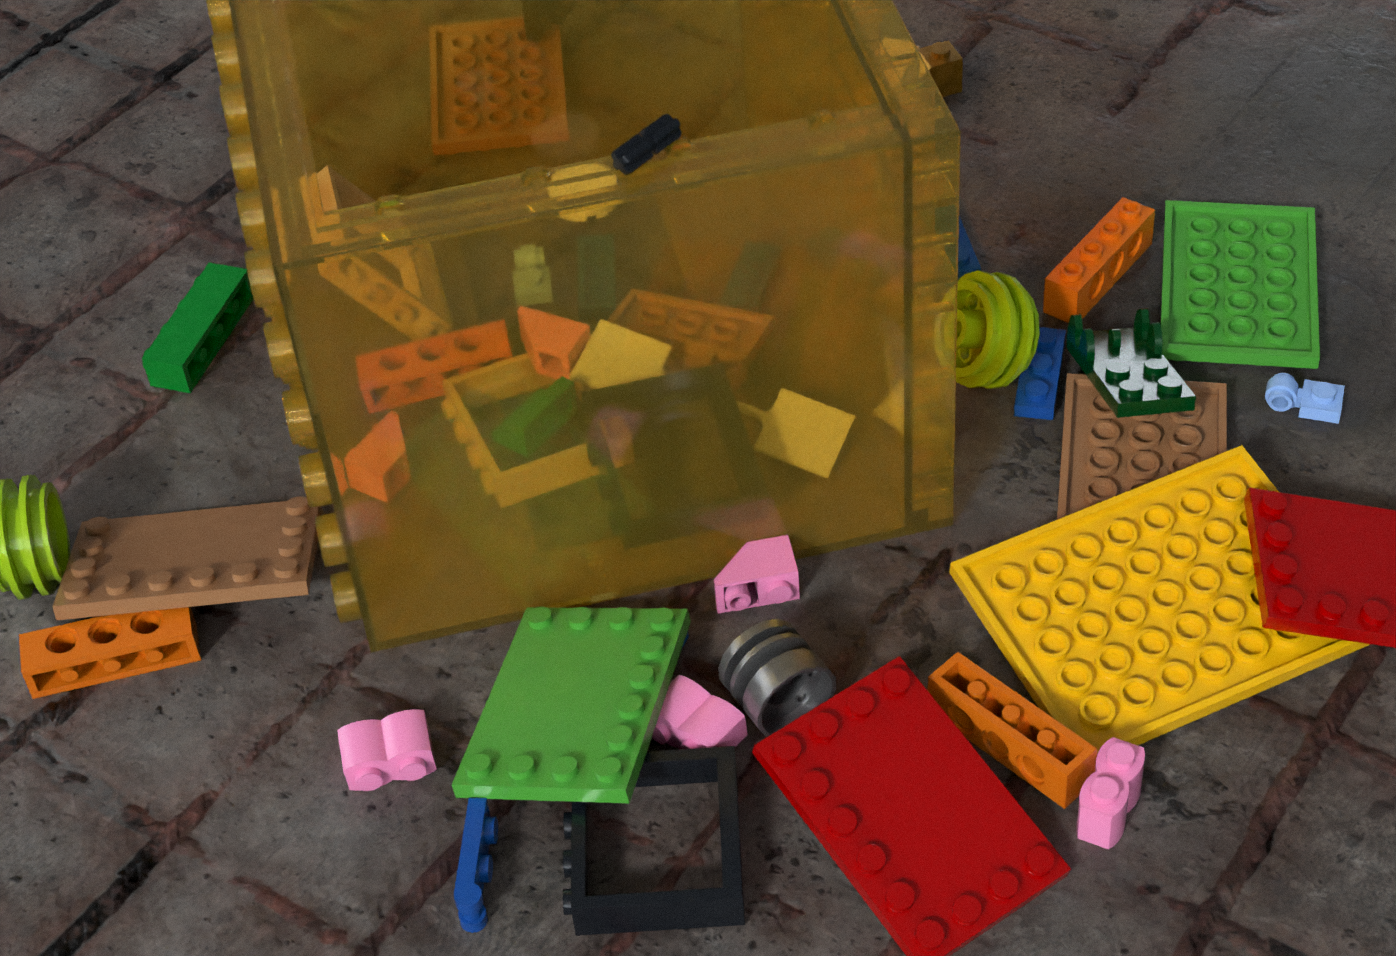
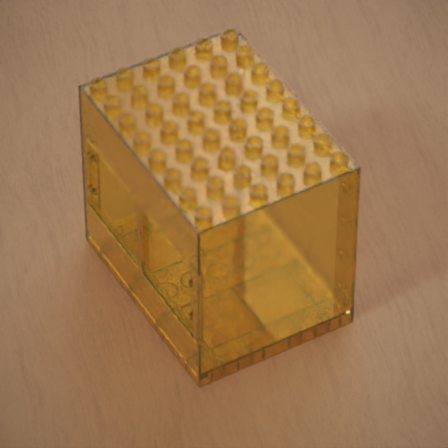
[206,0,961,652]

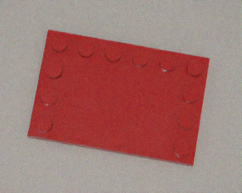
[1244,487,1396,648]
[752,656,1071,956]

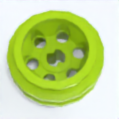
[932,270,1040,389]
[0,475,70,600]

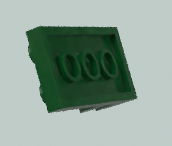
[1066,308,1196,418]

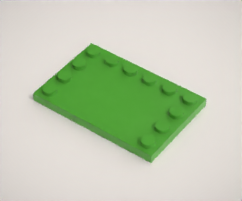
[1160,200,1320,369]
[452,607,691,804]

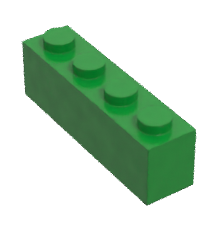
[142,262,255,394]

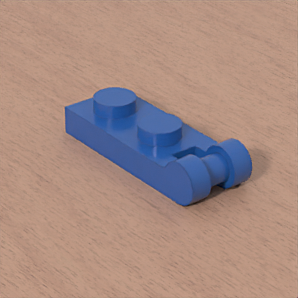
[454,798,498,933]

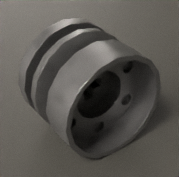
[718,618,836,737]

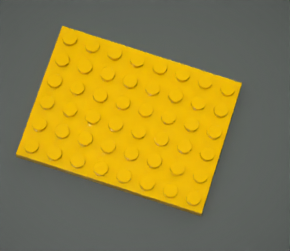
[949,445,1371,754]

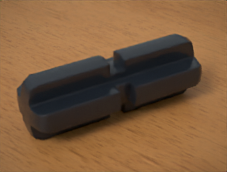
[611,114,682,175]

